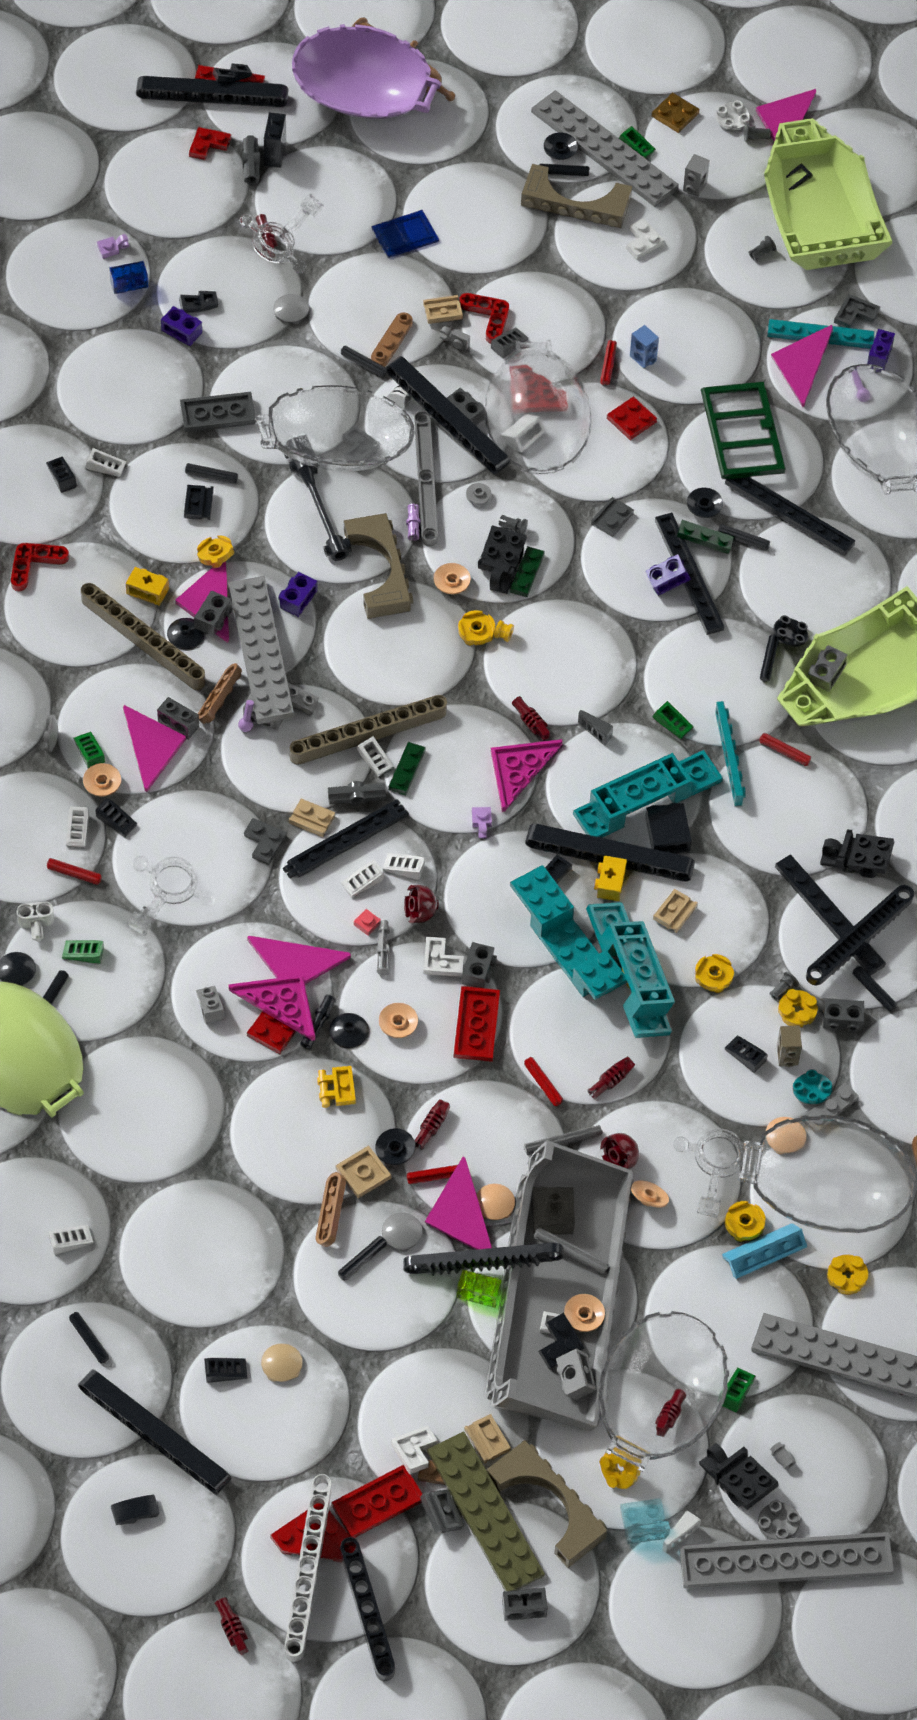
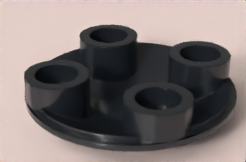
[773,615,808,647]
[0,952,36,986]

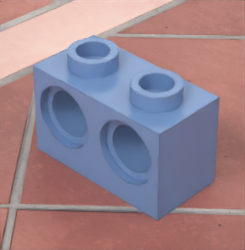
[630,325,659,368]

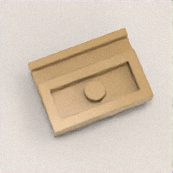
[423,295,463,324]
[289,798,335,837]
[653,889,698,933]
[464,1414,511,1464]

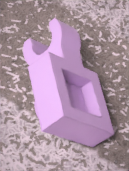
[97,234,129,259]
[472,807,492,838]

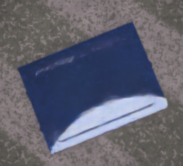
[371,210,439,258]

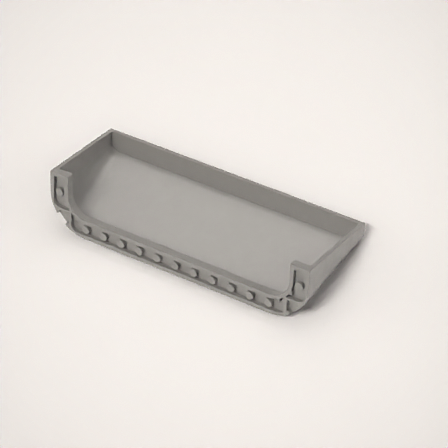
[486,1140,634,1431]

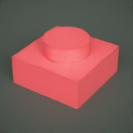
[354,909,381,936]

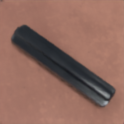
[539,163,590,176]
[341,345,387,377]
[185,463,238,484]
[718,524,770,551]
[760,634,779,682]
[852,966,897,1012]
[43,970,69,1005]
[338,1236,387,1281]
[69,1312,109,1364]

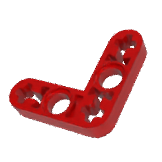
[459,293,509,344]
[11,543,69,591]

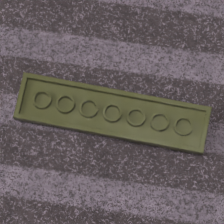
[427,1431,545,1591]

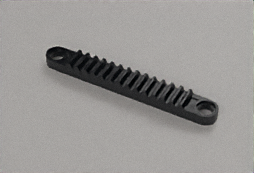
[806,885,914,986]
[403,1243,564,1276]

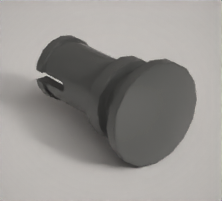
[743,123,770,141]
[748,236,777,261]
[499,515,528,534]
[769,972,799,1002]

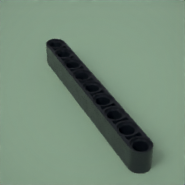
[136,76,289,107]
[386,356,510,474]
[525,824,695,882]
[78,1369,232,1495]

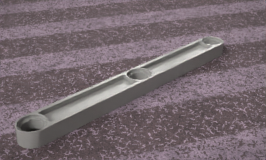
[414,411,438,546]

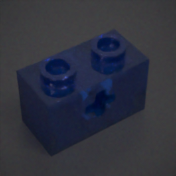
[109,261,148,294]

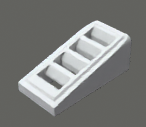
[85,448,126,477]
[356,736,394,777]
[66,806,89,848]
[383,853,425,880]
[341,860,384,898]
[48,1225,94,1255]
[662,1511,701,1552]

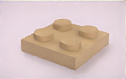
[336,1145,391,1198]

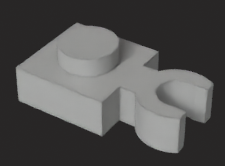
[440,326,470,352]

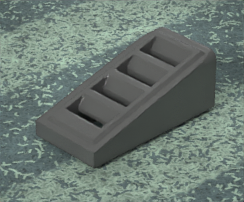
[491,327,528,358]
[578,710,613,746]

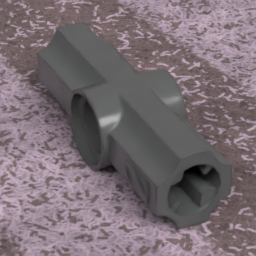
[242,135,260,185]
[328,781,386,806]

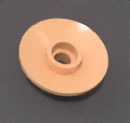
[434,563,471,594]
[83,763,121,797]
[379,1003,418,1038]
[631,1180,669,1208]
[564,1294,605,1332]

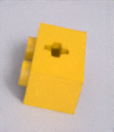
[125,567,169,606]
[594,856,627,901]

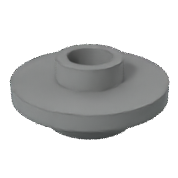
[466,483,491,505]

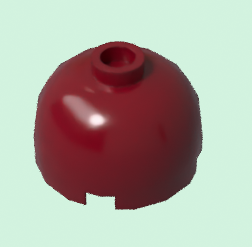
[404,885,439,923]
[600,1133,639,1169]

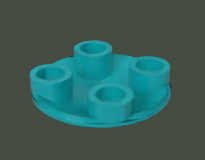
[793,1069,832,1104]

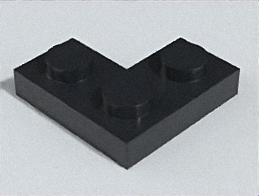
[538,1312,584,1369]

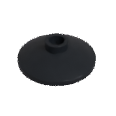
[543,132,578,160]
[687,487,723,518]
[167,618,204,650]
[329,1013,369,1048]
[375,1128,415,1165]

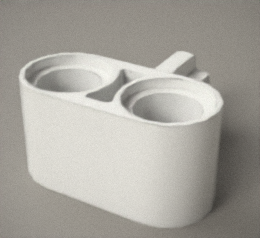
[17,902,54,942]

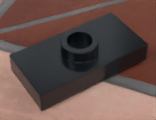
[545,854,572,884]

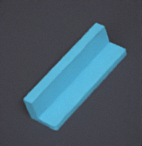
[722,1223,807,1279]

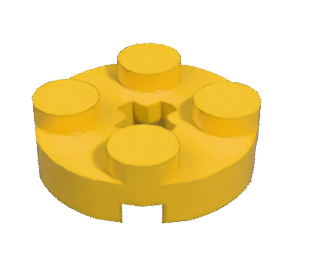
[197,535,235,568]
[458,610,495,646]
[695,954,734,993]
[778,989,818,1028]
[725,1201,766,1242]
[827,1255,868,1295]
[599,1447,641,1489]

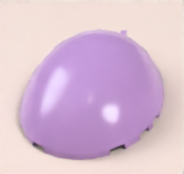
[292,24,441,119]

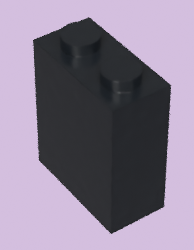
[264,112,286,168]
[645,802,692,853]

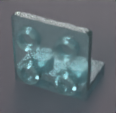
[620,1498,670,1544]

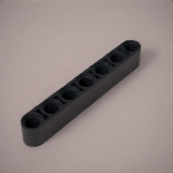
[340,1537,395,1682]

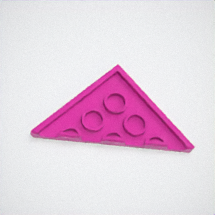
[756,89,816,142]
[771,325,833,407]
[175,561,229,643]
[123,705,186,792]
[490,739,563,812]
[247,936,351,984]
[228,975,315,1041]
[425,1156,492,1250]

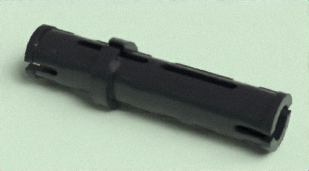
[300,994,336,1050]

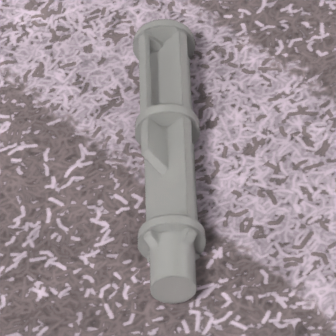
[377,920,390,975]

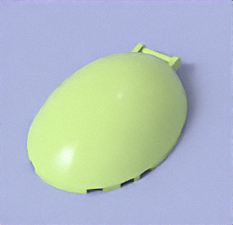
[0,981,84,1117]

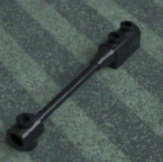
[283,435,352,561]

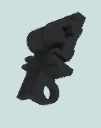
[478,525,527,594]
[820,829,894,878]
[699,1443,779,1510]

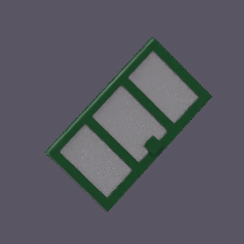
[700,381,786,479]

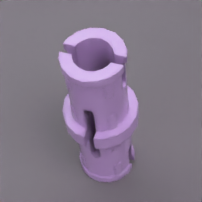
[406,504,421,541]

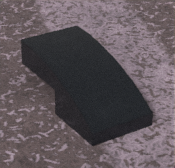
[213,63,252,82]
[179,291,219,313]
[110,1494,160,1525]

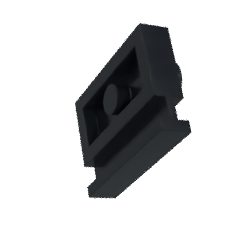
[184,485,214,520]

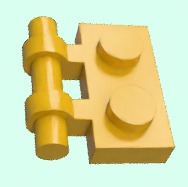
[317,1066,356,1108]

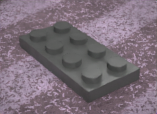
[180,392,256,432]

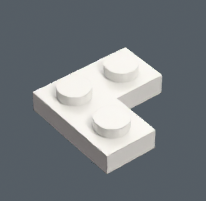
[626,218,665,260]
[423,937,464,977]
[391,1426,438,1474]

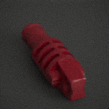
[255,214,278,258]
[512,696,550,741]
[587,1056,635,1099]
[414,1099,450,1150]
[655,1389,687,1437]
[215,1597,249,1655]

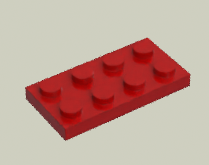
[453,986,500,1062]
[331,1465,422,1538]

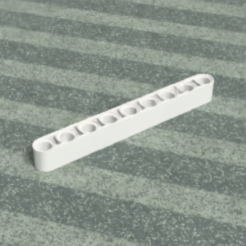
[285,1474,332,1662]

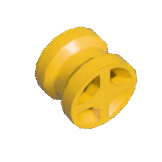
[494,620,514,642]

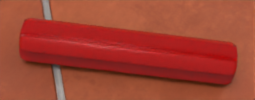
[600,340,617,385]
[759,733,811,766]
[47,858,102,885]
[524,1057,563,1106]
[407,1165,457,1184]

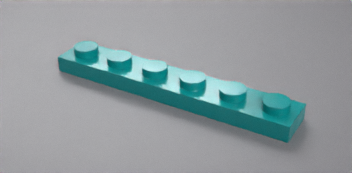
[767,319,875,349]
[715,701,746,806]

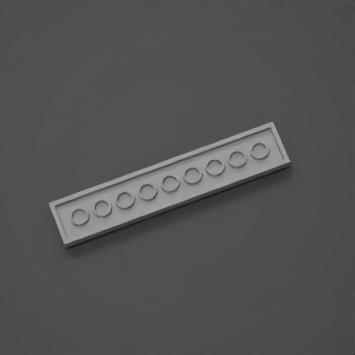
[531,90,679,207]
[228,576,294,724]
[751,1313,917,1398]
[679,1532,894,1588]

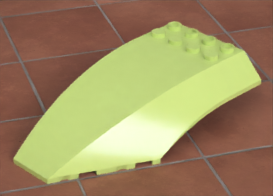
[764,118,892,270]
[777,586,917,726]

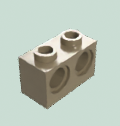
[777,1025,802,1067]

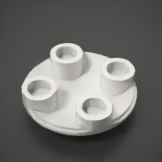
[716,100,750,131]

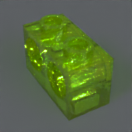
[456,1269,502,1308]

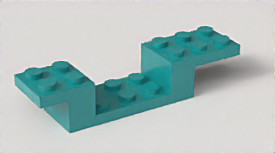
[573,750,723,838]
[510,865,627,1000]
[586,902,675,1038]

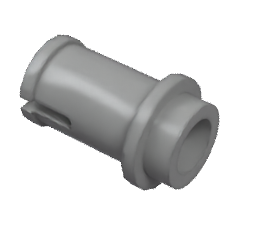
[770,1442,795,1470]

